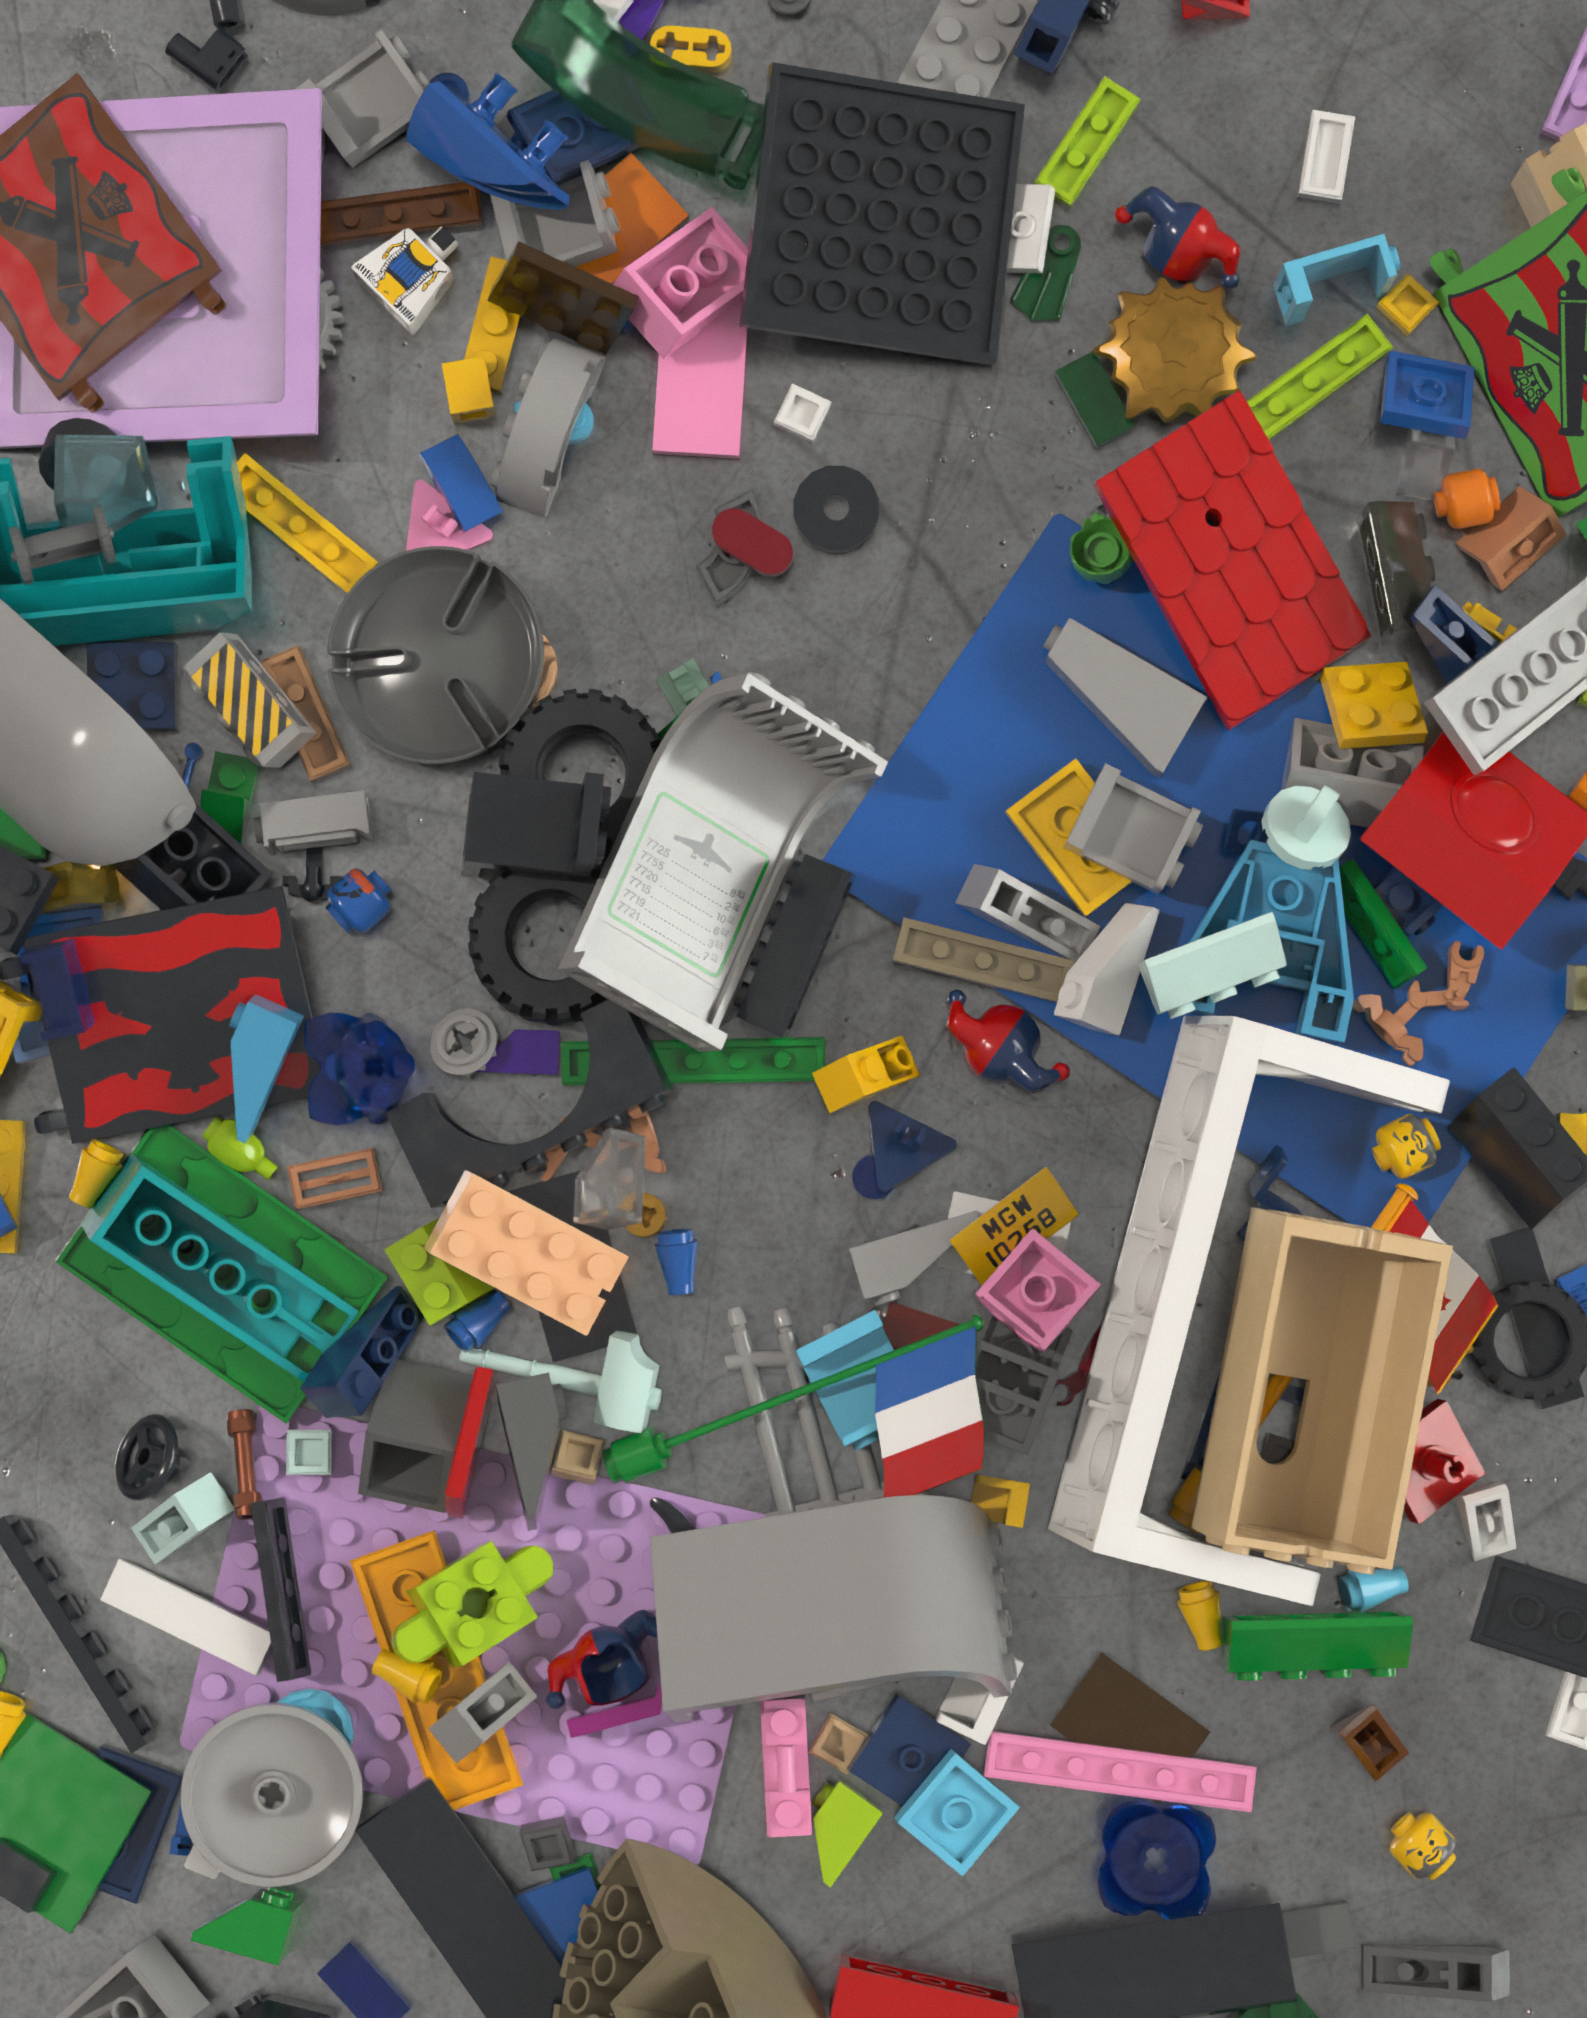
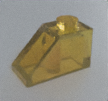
[40,861,120,915]

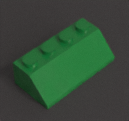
[1222,1611,1413,1681]

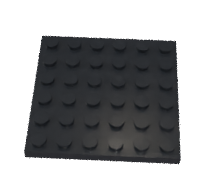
[739,62,1025,365]

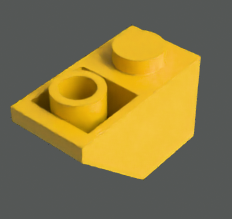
[812,1035,920,1113]

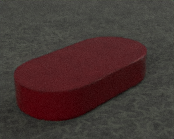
[712,508,793,577]

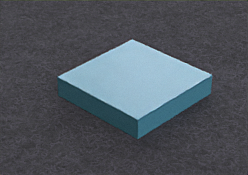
[893,1749,1020,1876]

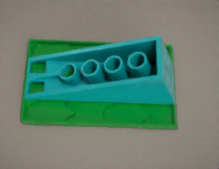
[55,1125,388,1424]

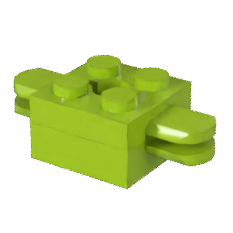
[392,1540,553,1668]

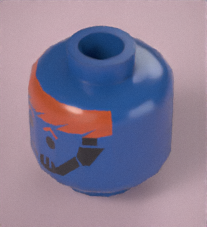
[325,868,391,934]

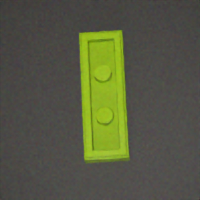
[1034,76,1141,209]

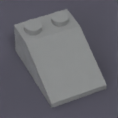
[55,1934,210,2018]

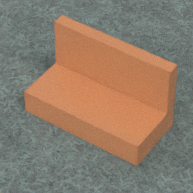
[1456,486,1566,591]

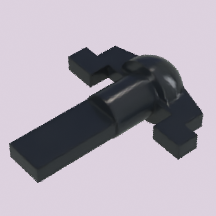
[282,847,343,903]

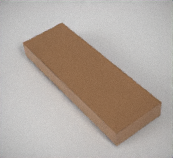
[260,645,352,783]

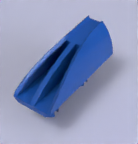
[406,72,570,210]

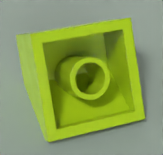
[384,1217,497,1326]

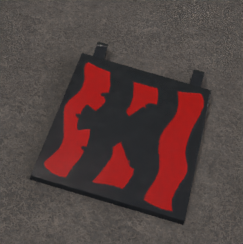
[0,885,330,1144]

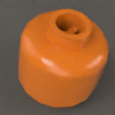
[1433,469,1500,529]

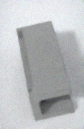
[254,790,374,855]

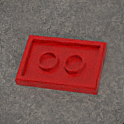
[445,1366,494,1519]

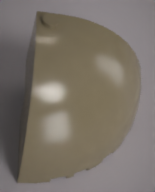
[552,1838,827,2018]

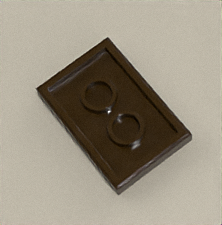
[1049,1652,1210,1805]

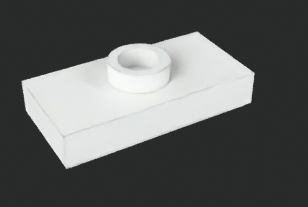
[1006,184,1055,273]

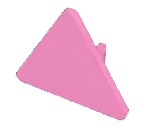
[406,479,493,551]

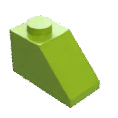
[811,1778,883,1888]

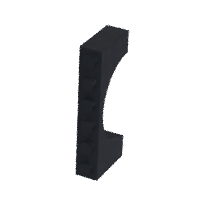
[385,999,674,1208]

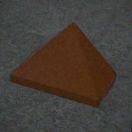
[1330,1704,1409,1782]

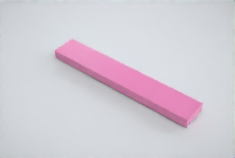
[984,1731,1257,1812]

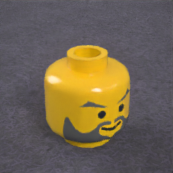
[1371,1114,1441,1179]
[1390,1812,1456,1881]

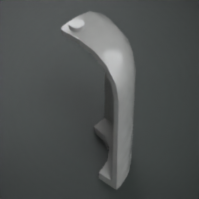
[0,599,196,866]

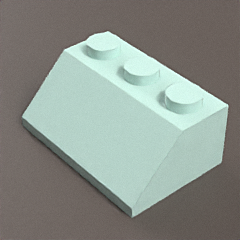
[1138,912,1287,1019]

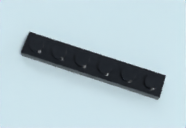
[0,1515,153,1754]

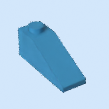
[229,994,304,1143]

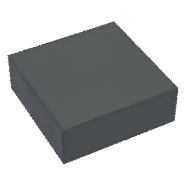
[519,1816,576,1871]

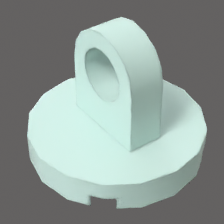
[1261,785,1351,870]

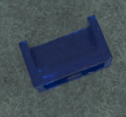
[20,938,95,1041]

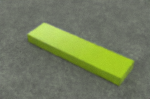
[1247,313,1394,440]

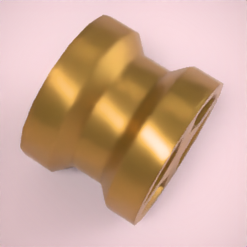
[621,1193,666,1238]

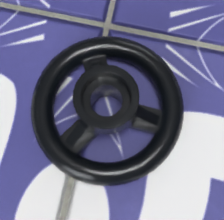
[115,1414,180,1501]

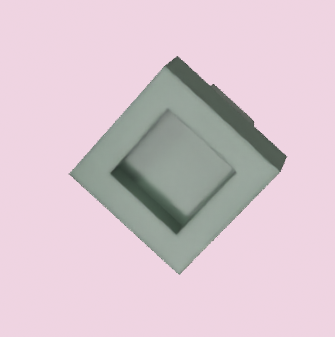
[656,658,709,717]

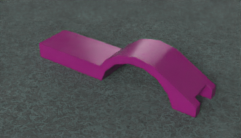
[566,1683,663,1738]

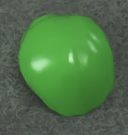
[1069,512,1133,584]

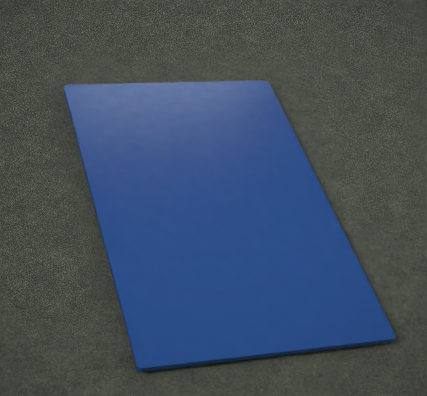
[822,514,1587,1228]

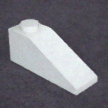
[1053,903,1160,1036]

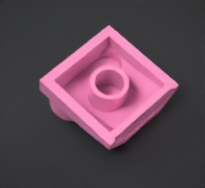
[975,1228,1101,1352]

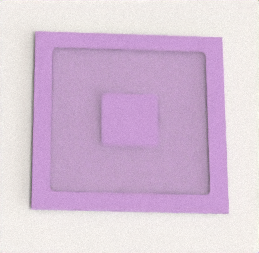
[0,88,322,449]

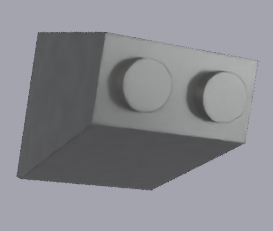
[358,1359,473,1513]

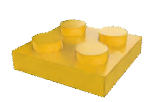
[1320,661,1428,749]

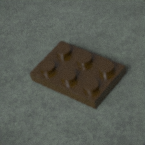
[487,241,639,355]

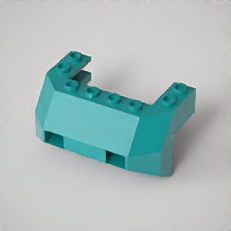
[0,436,252,646]

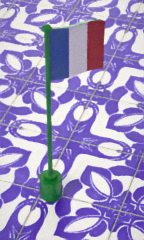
[602,1314,985,1498]

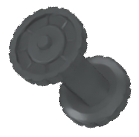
[8,505,117,585]

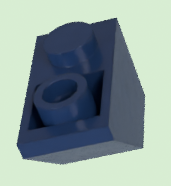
[1014,0,1090,74]

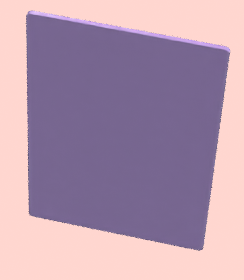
[180,1405,765,1865]

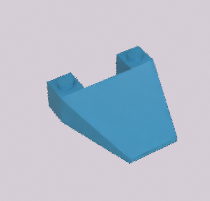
[1187,840,1354,1044]

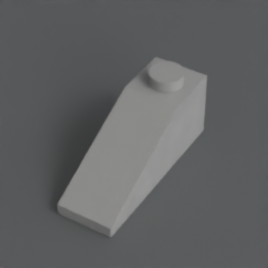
[955,864,1101,963]
[849,1210,979,1306]

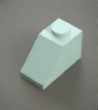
[131,1472,235,1565]

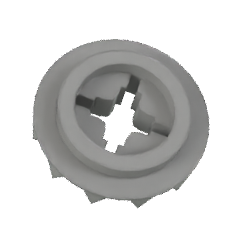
[430,1008,500,1078]

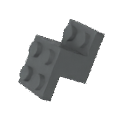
[976,1308,1073,1455]

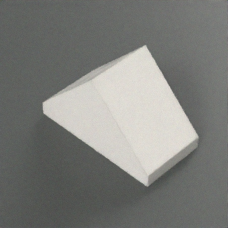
[1454,1482,1517,1561]

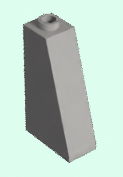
[1043,618,1207,778]

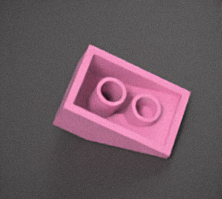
[613,207,748,359]

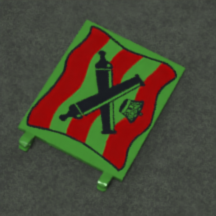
[1430,168,1587,519]

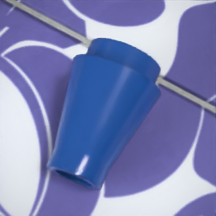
[654,1229,698,1295]
[444,1290,511,1353]

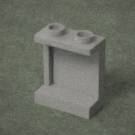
[296,29,430,168]
[490,160,620,267]
[1063,763,1203,894]

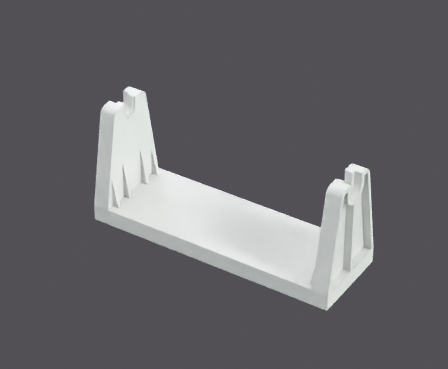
[1048,1016,1450,1606]

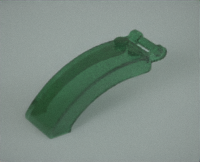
[511,0,764,190]

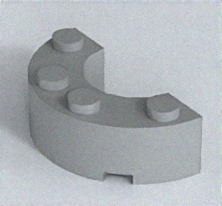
[490,338,606,518]

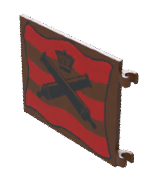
[0,73,227,413]

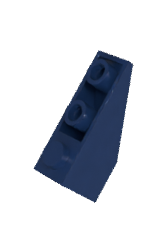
[300,1286,424,1418]

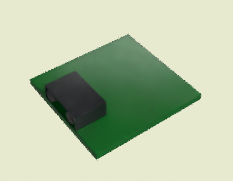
[0,1714,154,1934]

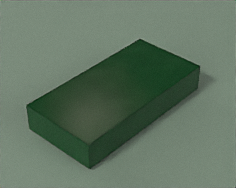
[1055,351,1135,449]

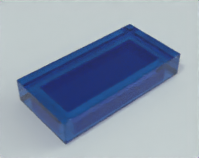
[317,1940,411,2018]

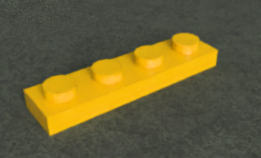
[237,453,379,594]

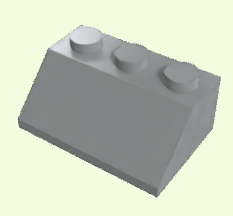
[1281,718,1424,828]

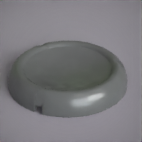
[327,546,544,764]

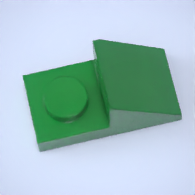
[200,751,259,846]

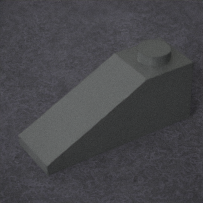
[1363,1945,1510,2002]

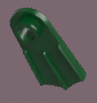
[1010,225,1081,322]

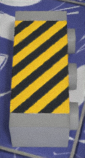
[183,632,317,768]

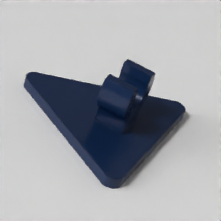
[868,1101,957,1193]

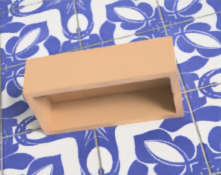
[423,1170,629,1336]

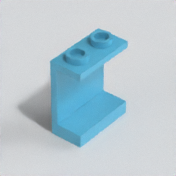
[1273,234,1400,327]
[796,1310,894,1451]

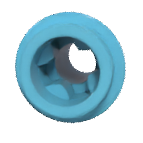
[1338,1566,1408,1613]

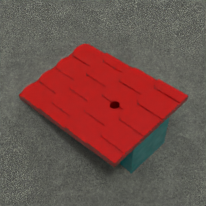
[1094,390,1371,731]

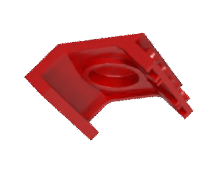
[1360,730,1587,950]

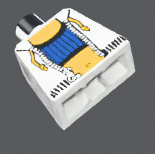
[351,226,459,336]

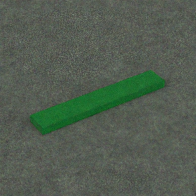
[561,1037,826,1086]

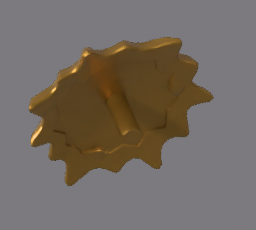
[1093,277,1257,423]

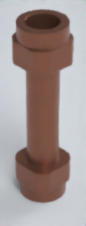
[227,1409,262,1520]

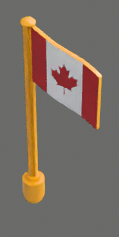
[1168,1183,1498,1535]

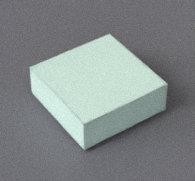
[286,1430,333,1475]

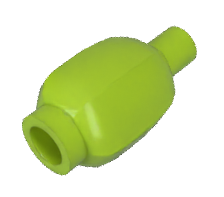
[201,1116,278,1180]

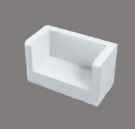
[935,1657,1024,1745]

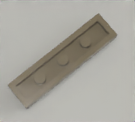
[892,917,1075,1003]

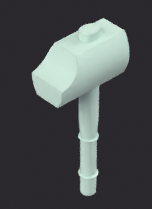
[459,1331,662,1433]

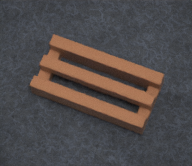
[287,1148,383,1210]

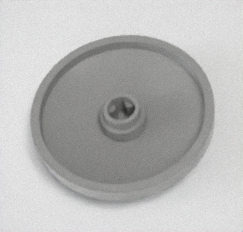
[181,1703,363,1887]

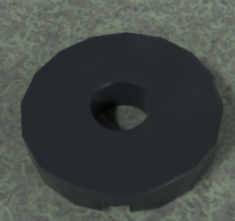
[793,466,879,553]

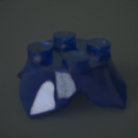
[304,1013,415,1125]
[1097,1800,1216,1920]

